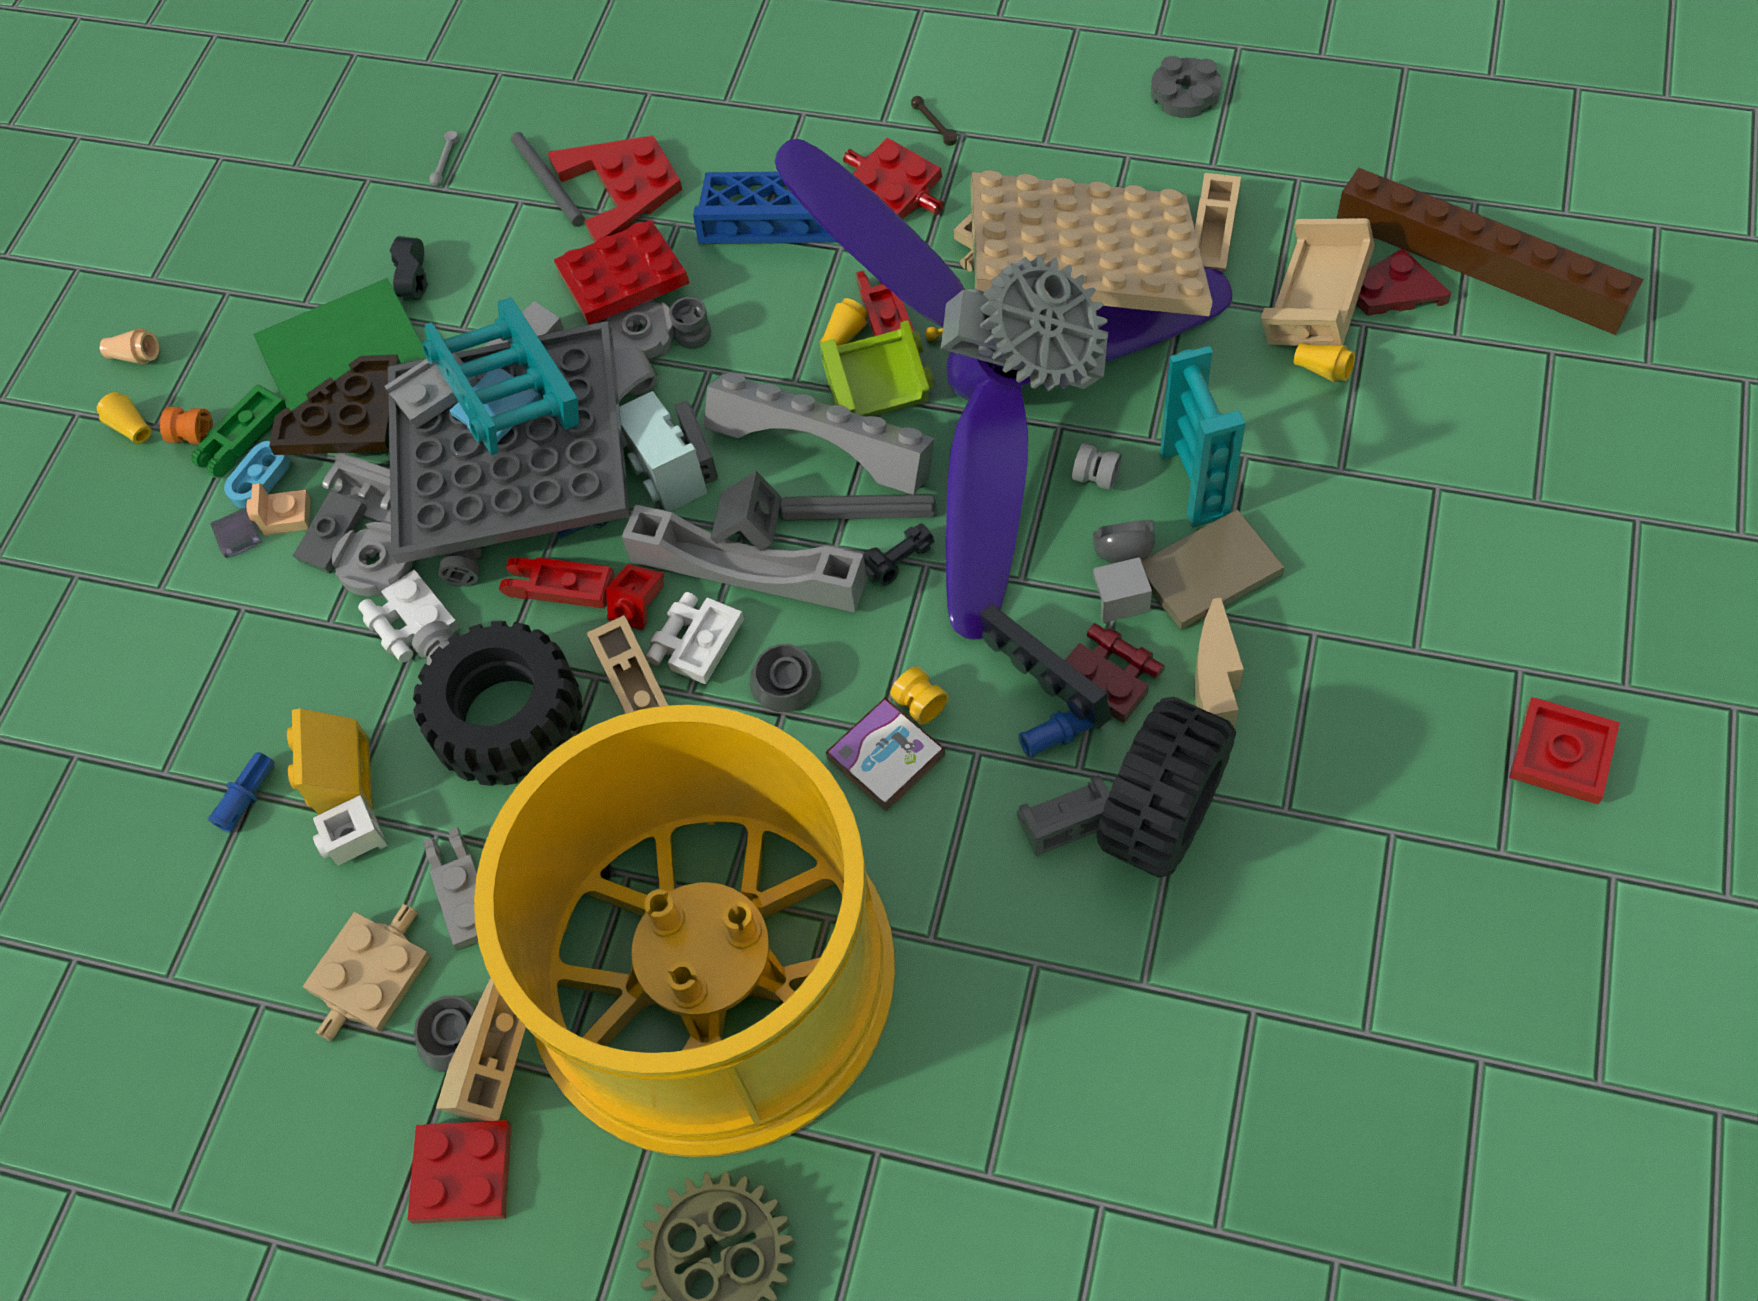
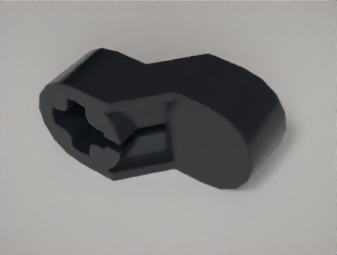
[389,236,428,299]

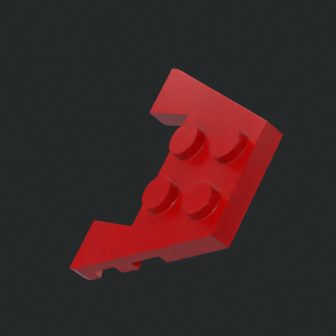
[547,135,682,243]

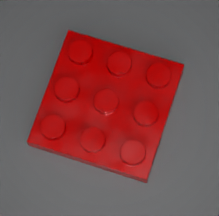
[553,220,690,325]

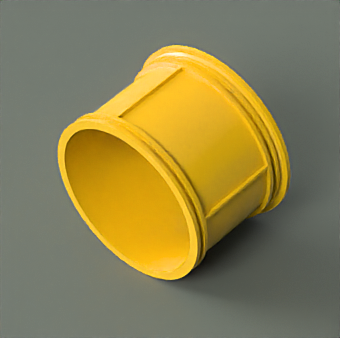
[474,705,895,1158]

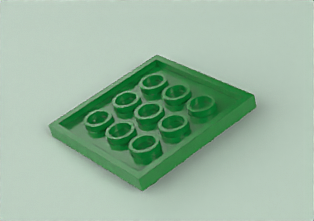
[253,278,426,411]

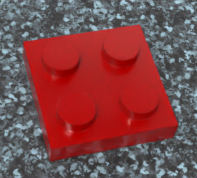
[1509,697,1620,805]
[407,1120,512,1224]

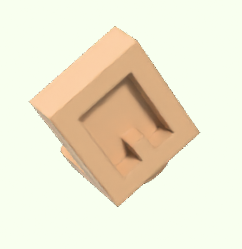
[246,483,311,535]

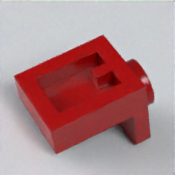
[606,564,664,630]

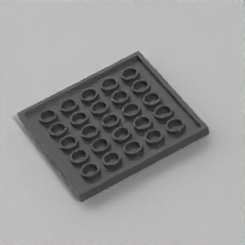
[388,321,630,564]

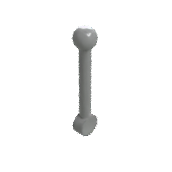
[429,131,459,186]

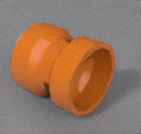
[160,406,213,445]

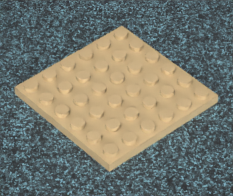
[970,170,1213,316]

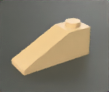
[587,615,668,714]
[436,978,526,1121]

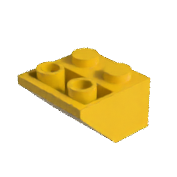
[287,708,373,815]

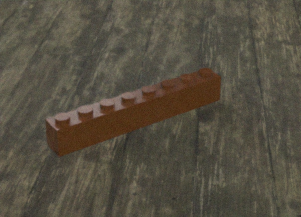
[1336,167,1644,335]

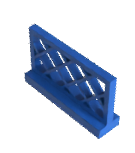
[693,171,837,244]

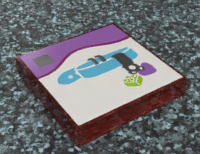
[825,698,945,811]

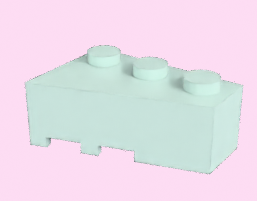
[619,391,708,512]

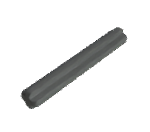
[780,494,935,520]

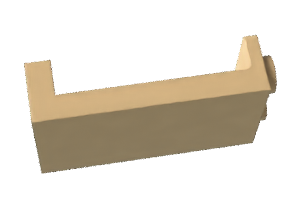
[1260,218,1375,346]

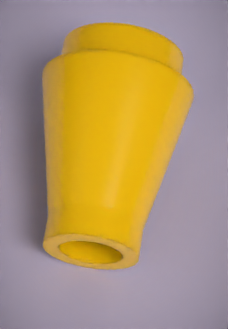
[819,298,868,346]
[1294,343,1355,383]
[96,392,152,444]

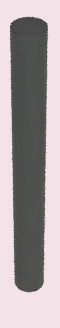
[511,132,585,227]

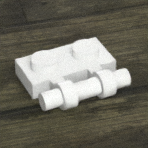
[358,570,459,663]
[645,592,744,684]

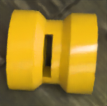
[890,666,949,725]

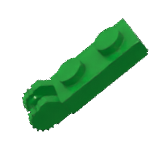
[191,384,287,478]

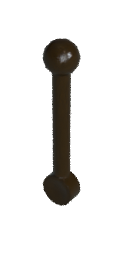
[911,96,957,146]

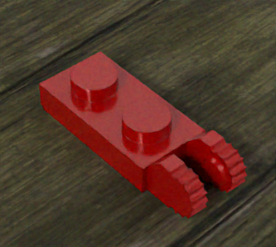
[855,270,914,336]
[499,557,615,609]

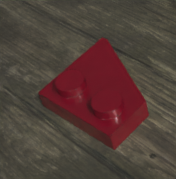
[1356,248,1451,316]

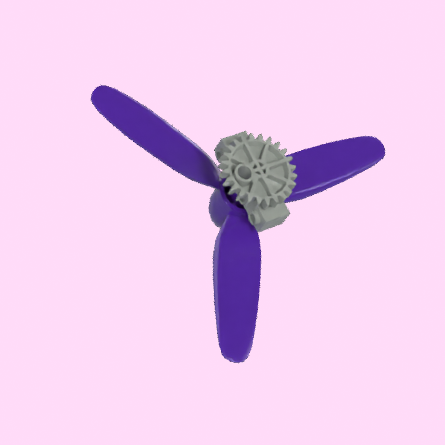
[775,139,1232,640]

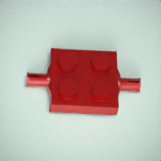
[843,138,944,219]

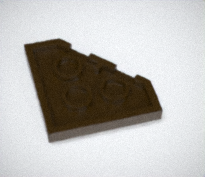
[269,355,401,455]

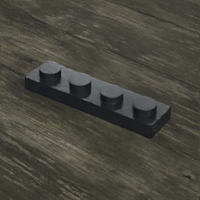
[980,604,1111,729]

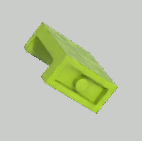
[820,320,934,417]

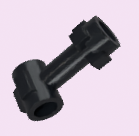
[864,523,935,586]

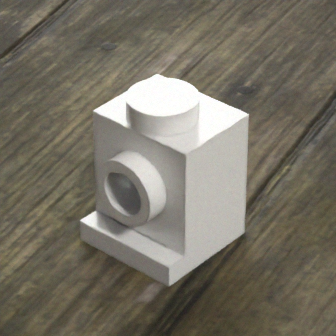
[313,795,388,866]

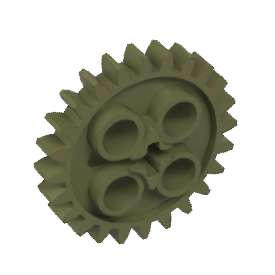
[636,1171,795,1301]

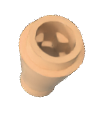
[100,328,159,365]

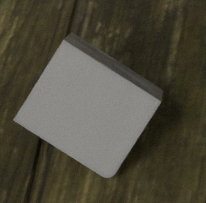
[1093,557,1152,623]

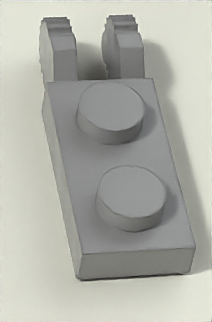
[423,827,478,950]

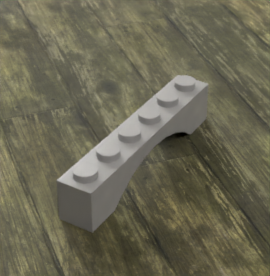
[704,373,935,495]
[622,504,867,613]

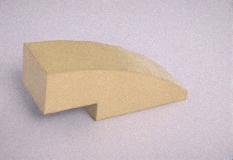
[1195,173,1241,272]
[1194,598,1244,728]

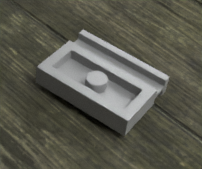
[384,353,478,429]

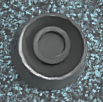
[749,644,821,712]
[414,996,479,1072]

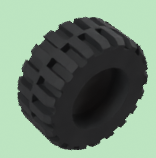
[413,621,583,786]
[1097,697,1236,878]

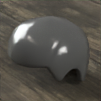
[1093,520,1155,564]

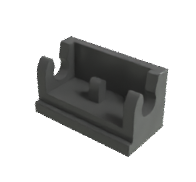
[1017,775,1110,856]

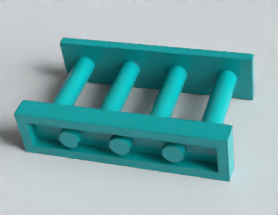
[422,297,579,455]
[1160,346,1246,528]

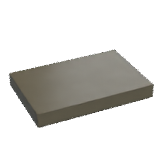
[1141,509,1285,630]

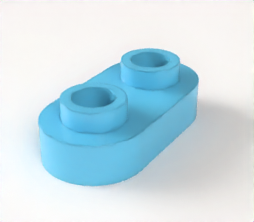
[224,441,290,509]

